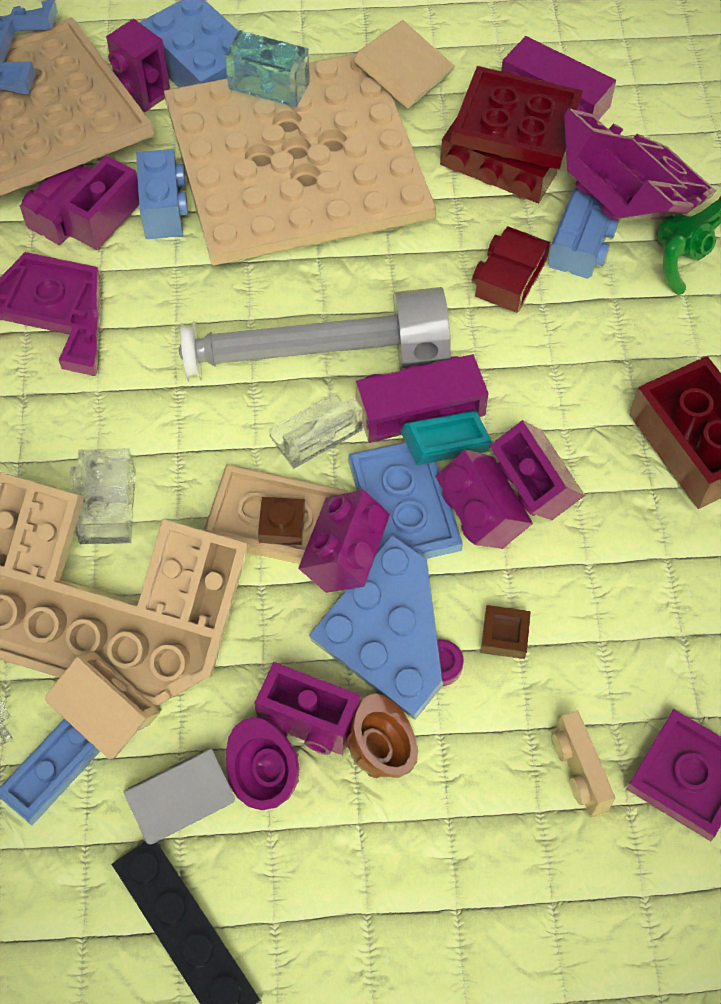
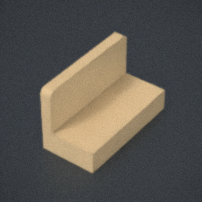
[45,652,161,759]

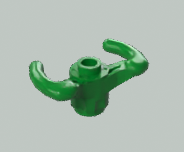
[658,196,721,295]

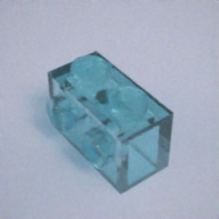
[225,30,310,107]

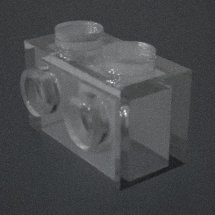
[70,448,136,544]

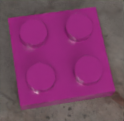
[626,709,721,842]

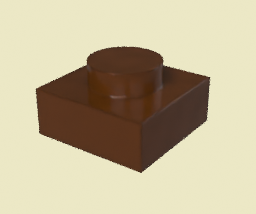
[258,497,305,545]
[480,605,531,659]

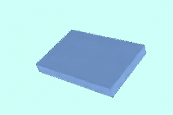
[348,442,463,559]

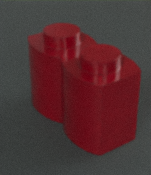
[472,226,550,313]

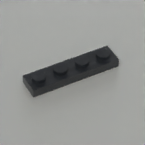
[111,841,262,1004]

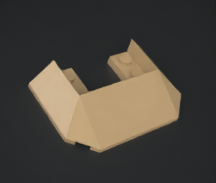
[0,472,249,707]

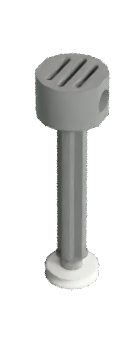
[179,287,451,382]

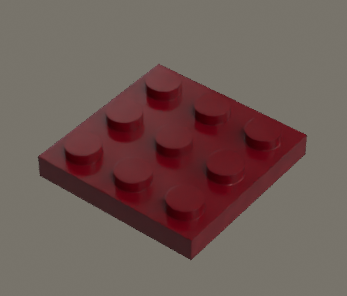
[450,66,583,170]

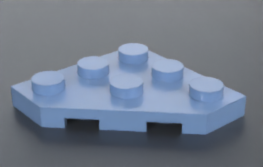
[309,535,443,720]

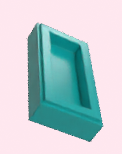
[401,411,493,465]

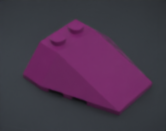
[564,109,717,221]

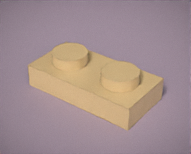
[552,710,616,818]

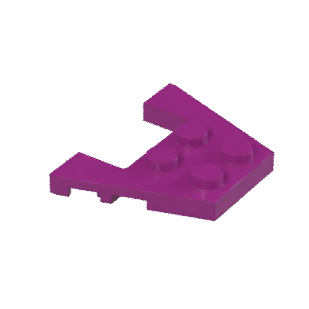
[0,252,100,376]

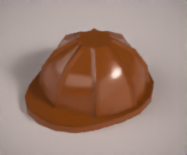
[346,694,418,778]

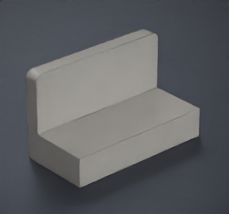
[123,748,235,845]

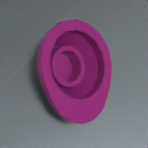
[226,717,299,811]

